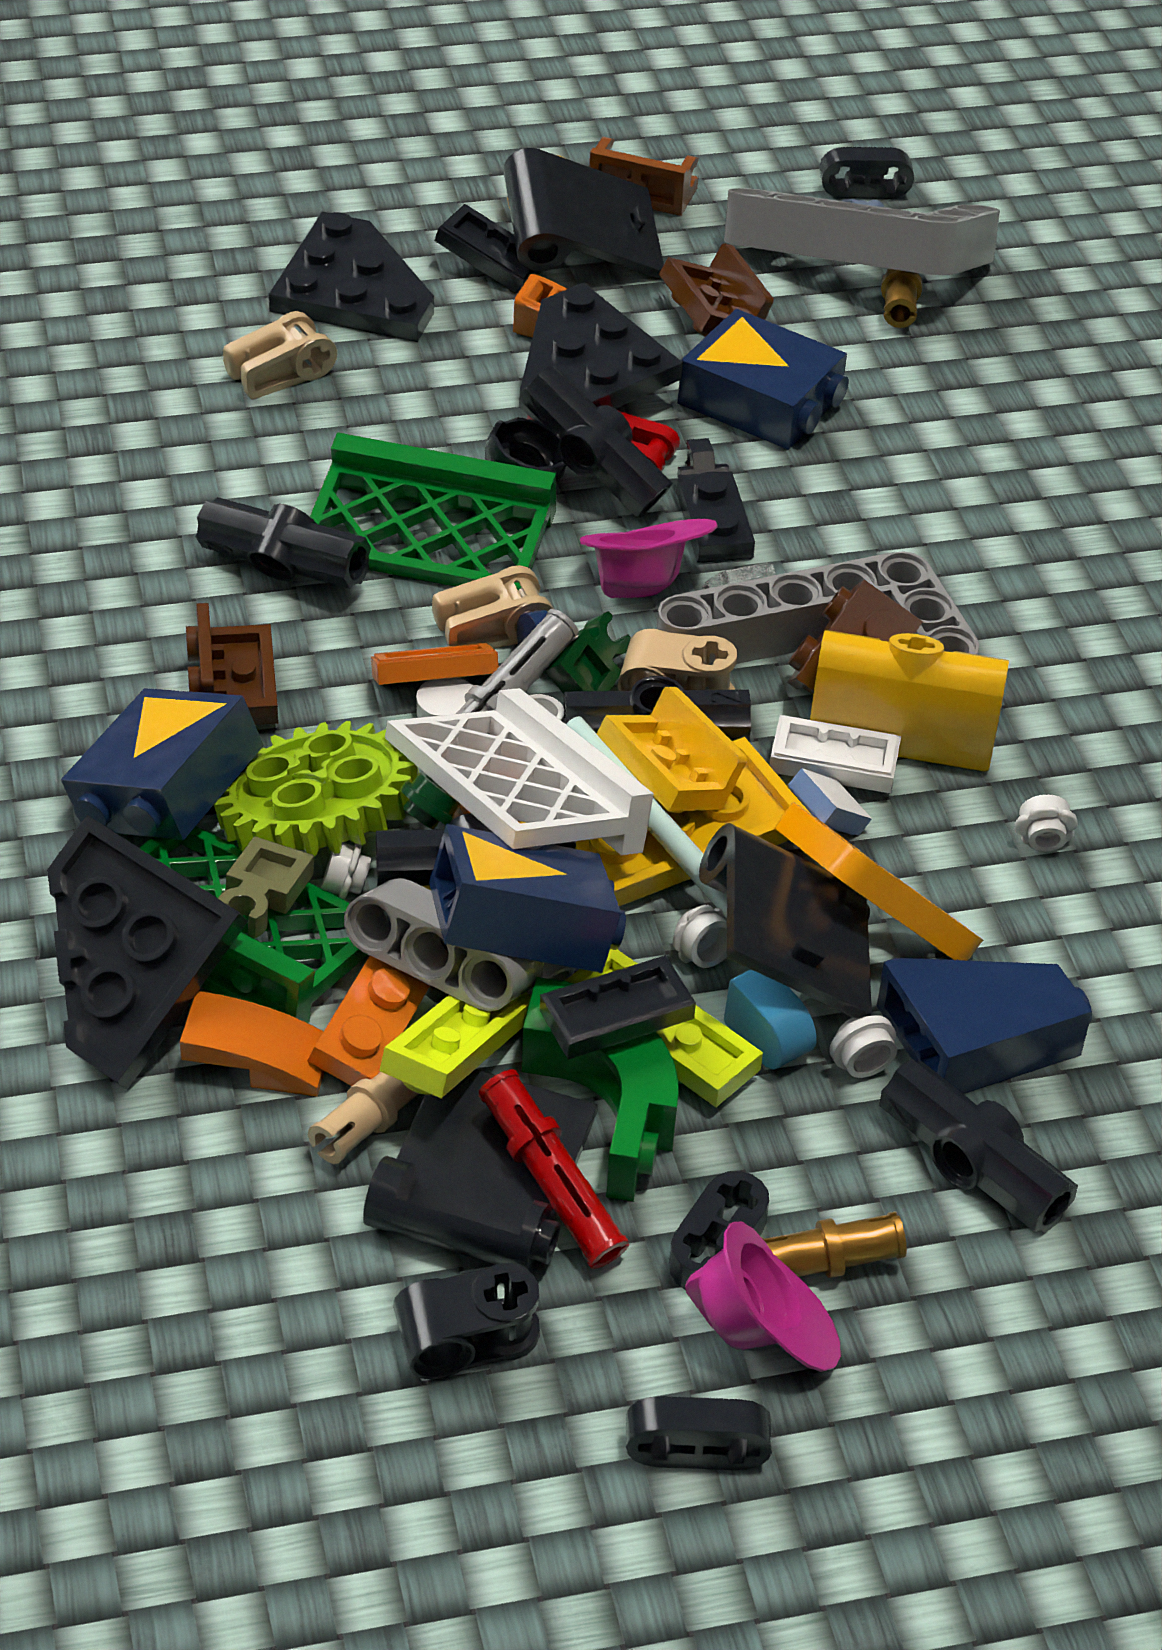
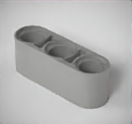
[344,878,544,1011]

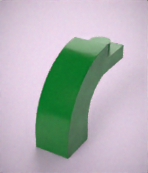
[522,977,679,1202]

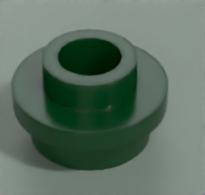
[400,772,461,830]

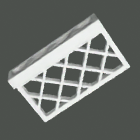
[385,688,654,855]

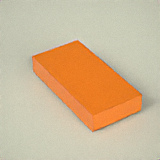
[371,643,499,685]

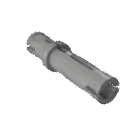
[456,609,579,734]

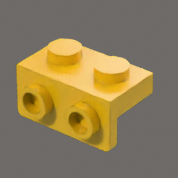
[597,687,747,813]

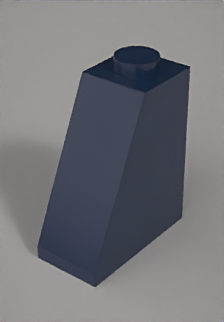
[876,958,1092,1094]

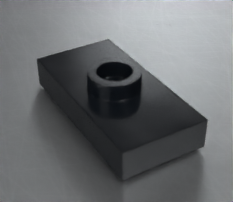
[434,204,543,294]
[539,955,696,1060]

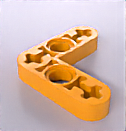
[774,802,983,961]

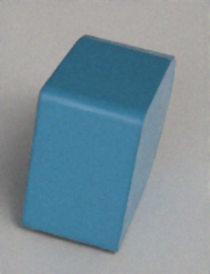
[724,970,816,1070]

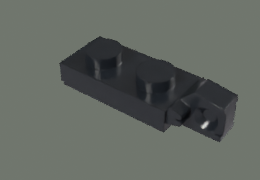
[676,438,755,562]

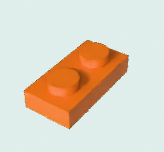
[307,956,430,1086]

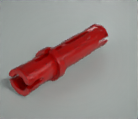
[478,1069,630,1269]

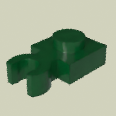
[544,611,631,694]

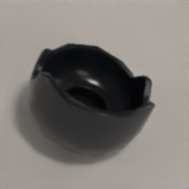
[485,417,567,484]

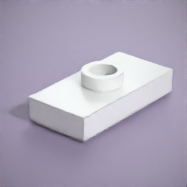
[769,715,901,793]

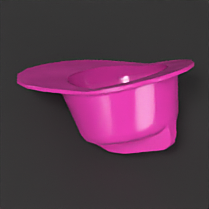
[580,519,718,598]
[685,1221,841,1372]

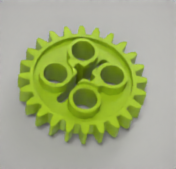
[214,721,419,857]

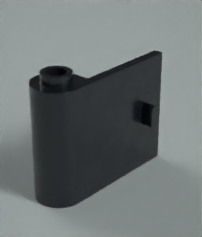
[503,148,664,279]
[699,823,872,1019]
[363,1069,598,1273]

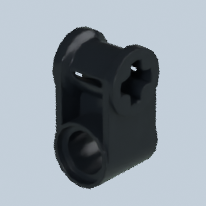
[393,1263,540,1380]

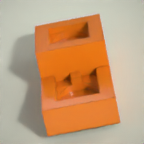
[180,991,325,1097]

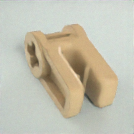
[223,311,337,399]
[432,565,554,649]

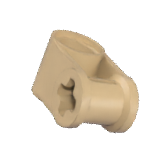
[618,629,737,691]

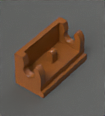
[589,137,699,216]

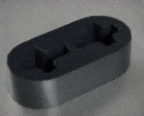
[819,147,914,199]
[669,1171,770,1290]
[626,1396,772,1470]

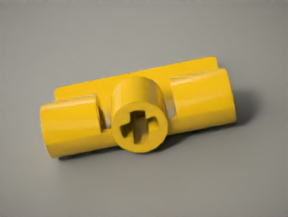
[810,630,1009,771]

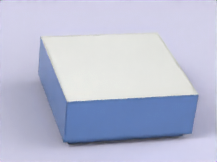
[788,768,872,835]

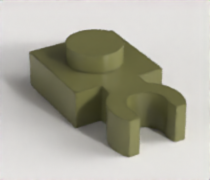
[218,836,314,938]

